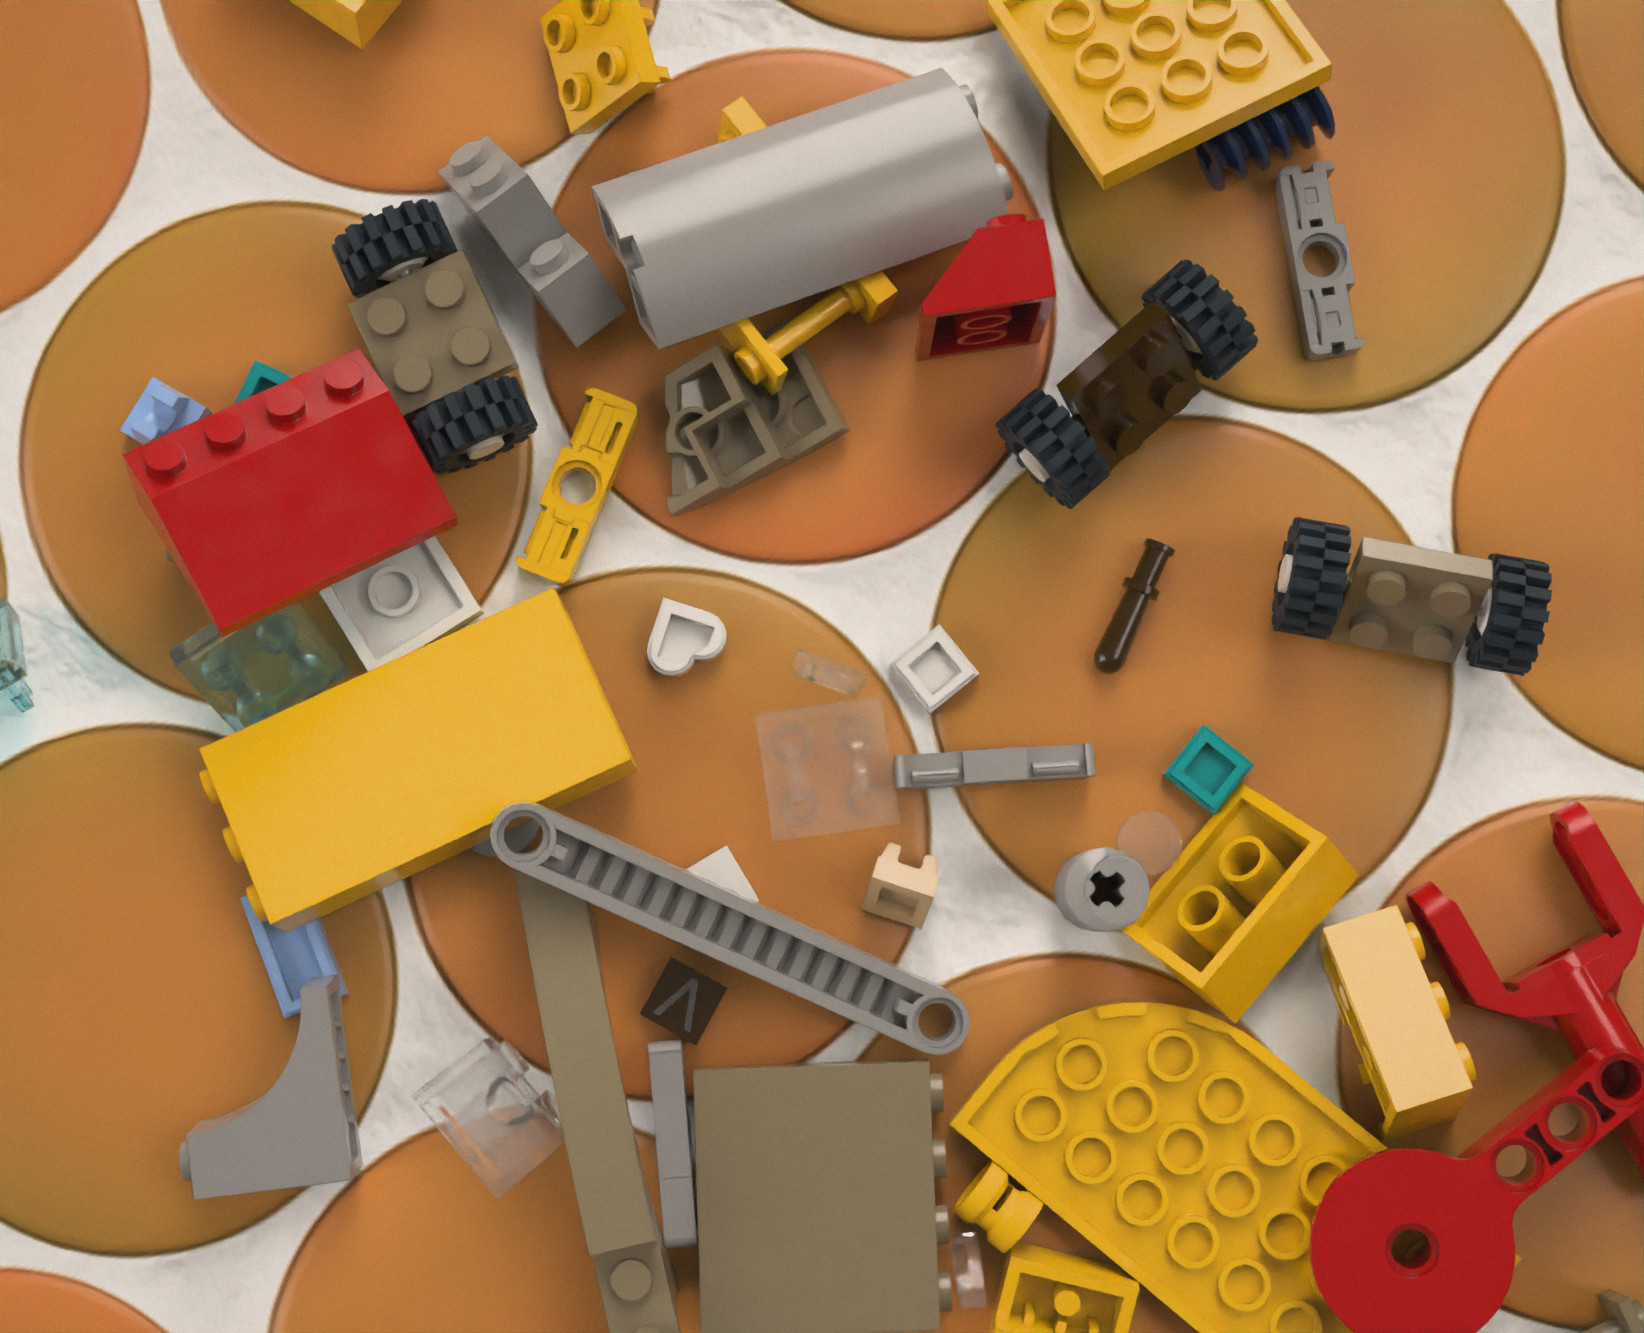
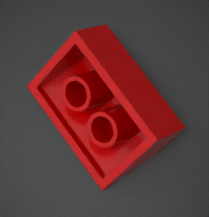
[915,214,1056,361]

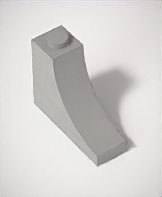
[179,974,363,1200]

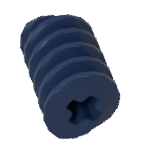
[1195,86,1335,192]

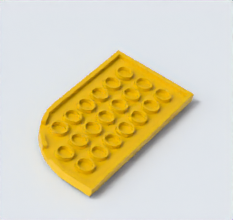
[948,1002,1522,1333]

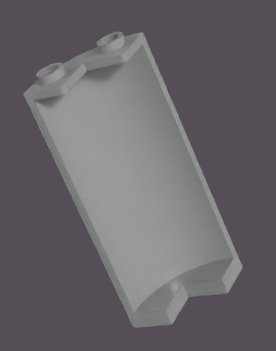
[591,67,1013,349]

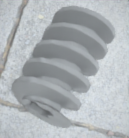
[1054,847,1150,932]

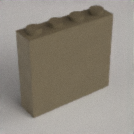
[693,1059,952,1333]

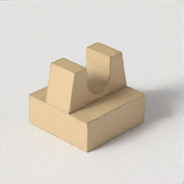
[861,842,940,929]

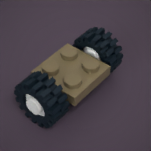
[332,199,538,474]
[1272,517,1552,676]

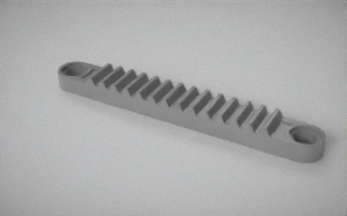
[490,800,970,1055]

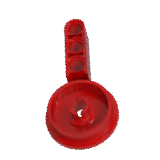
[1309,1044,1644,1333]

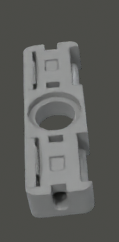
[1274,161,1365,361]
[893,743,1096,790]
[648,1039,698,1249]

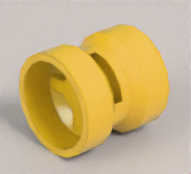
[952,1161,1044,1254]

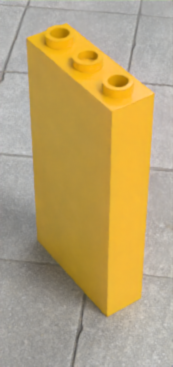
[199,587,639,932]

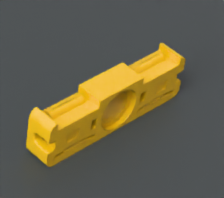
[516,388,640,587]

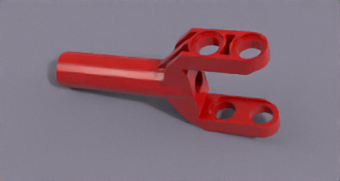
[1405,801,1644,1180]

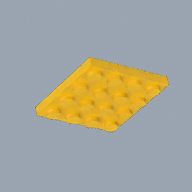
[987,0,1332,191]

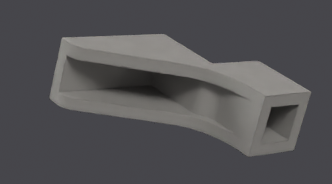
[438,135,627,348]

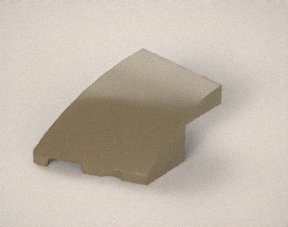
[665,319,850,516]

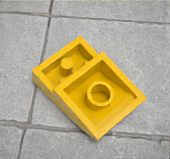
[988,1241,1140,1333]

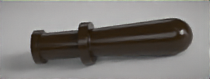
[1094,538,1175,674]

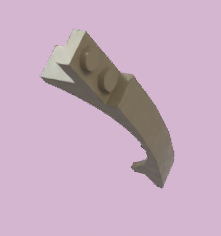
[514,869,682,1333]

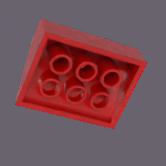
[122,348,458,638]

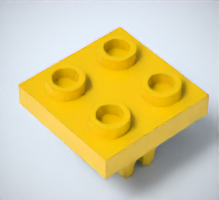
[540,0,671,134]

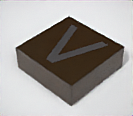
[640,957,728,1045]

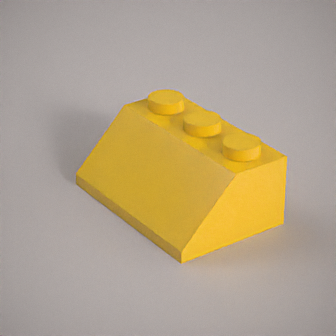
[1121,782,1359,1024]

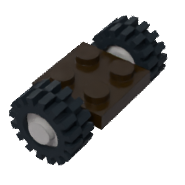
[996,259,1258,509]

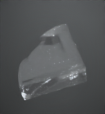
[951,1232,986,1309]

